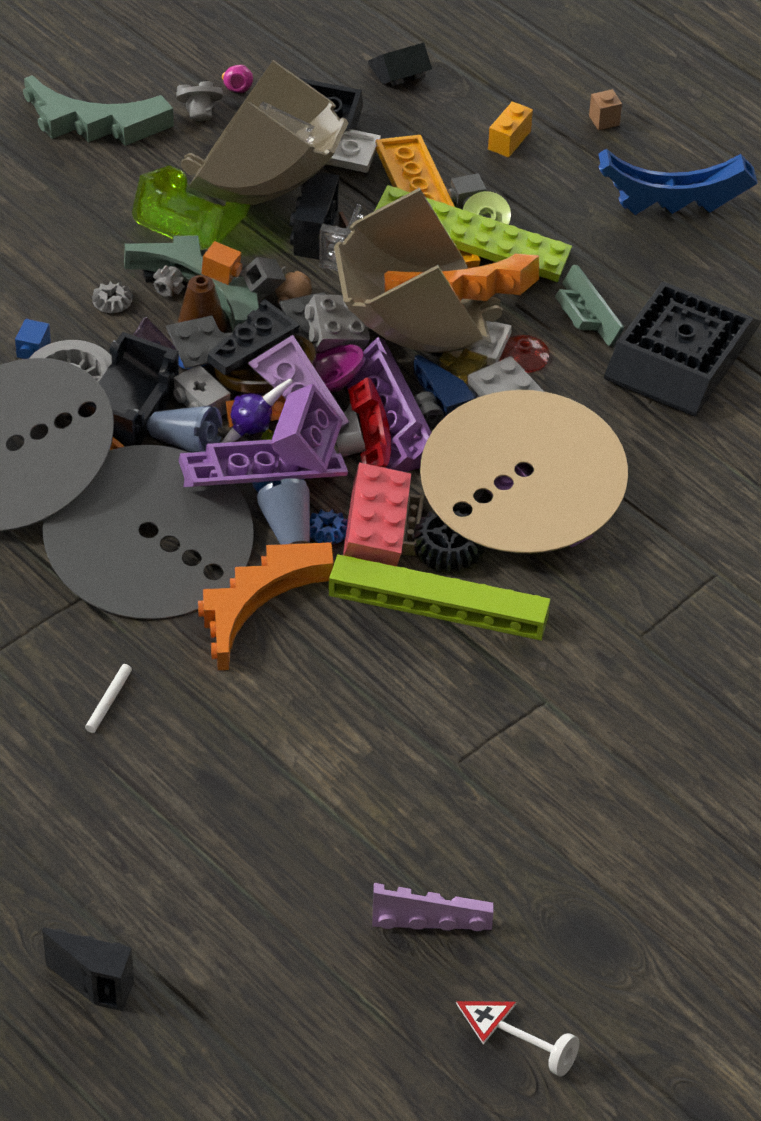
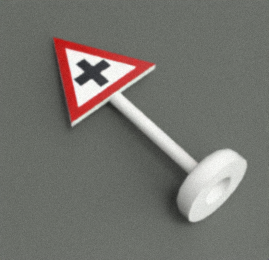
[456,1001,579,1077]

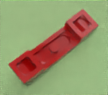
[348,377,391,468]

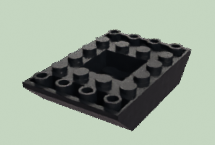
[604,282,761,417]

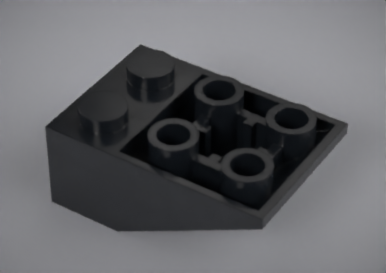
[42,927,134,1011]

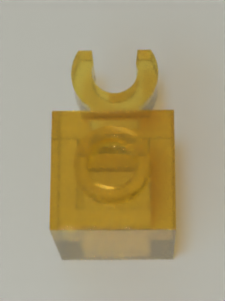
[439,349,488,386]

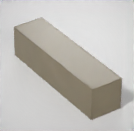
[401,494,424,556]

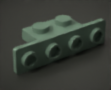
[555,265,624,346]

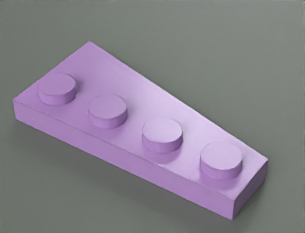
[249,335,349,429]
[372,883,493,931]

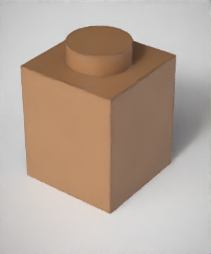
[589,89,622,130]

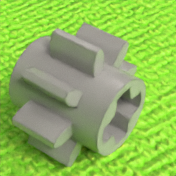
[153,265,184,297]

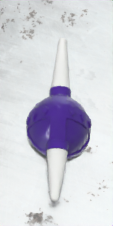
[221,379,293,443]

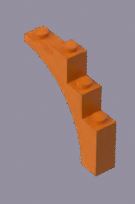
[384,254,539,301]
[198,543,333,670]

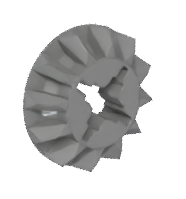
[92,281,132,313]

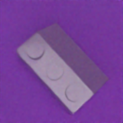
[270,384,343,472]

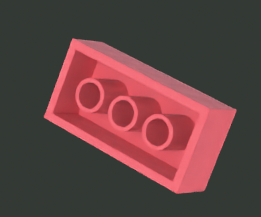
[343,463,411,567]

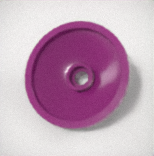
[315,345,365,393]

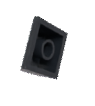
[368,42,432,86]

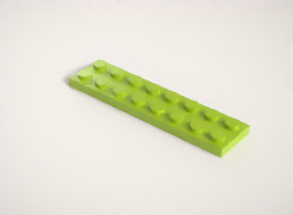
[375,185,572,282]

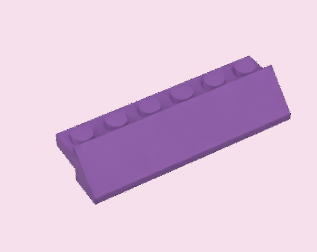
[346,337,432,472]
[179,440,348,487]

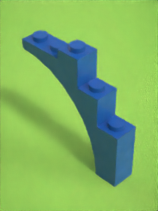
[599,149,758,215]

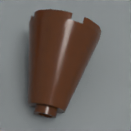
[177,275,227,333]

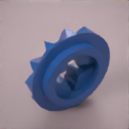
[310,509,348,544]

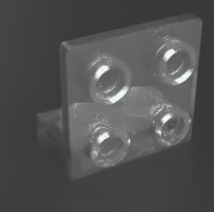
[319,205,365,271]

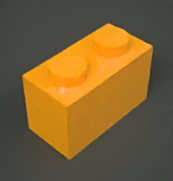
[488,101,533,158]

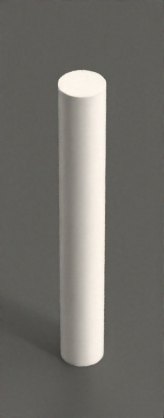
[85,664,132,733]

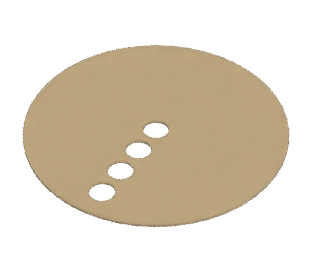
[420,390,628,553]

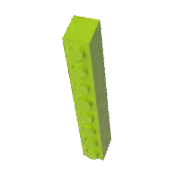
[329,554,550,641]

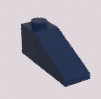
[414,355,476,419]

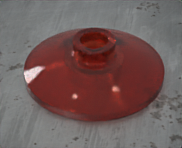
[500,335,549,373]

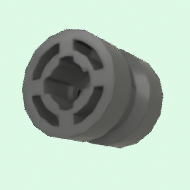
[414,391,444,428]

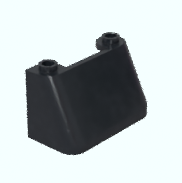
[78,332,179,447]

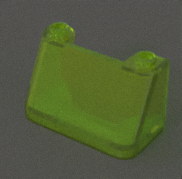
[132,165,250,250]

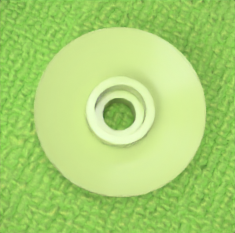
[463,191,511,225]

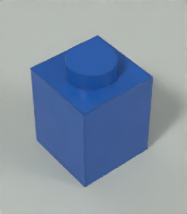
[15,319,51,359]

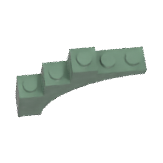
[23,75,174,146]
[124,236,259,332]

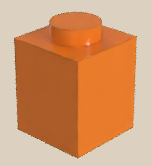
[201,241,243,285]

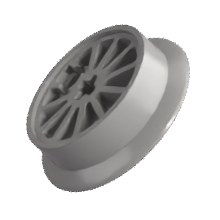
[29,340,112,416]

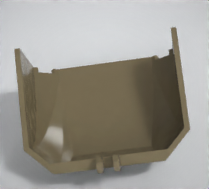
[181,60,348,205]
[334,188,503,353]

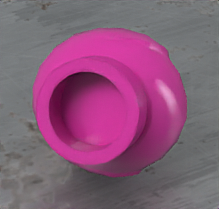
[222,65,253,93]

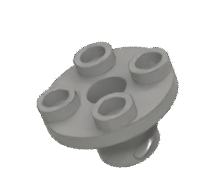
[176,81,223,121]

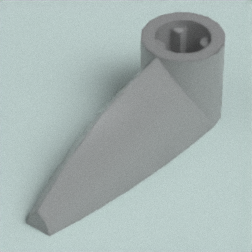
[336,404,366,457]

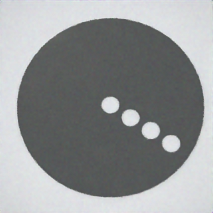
[0,358,114,531]
[43,445,254,620]

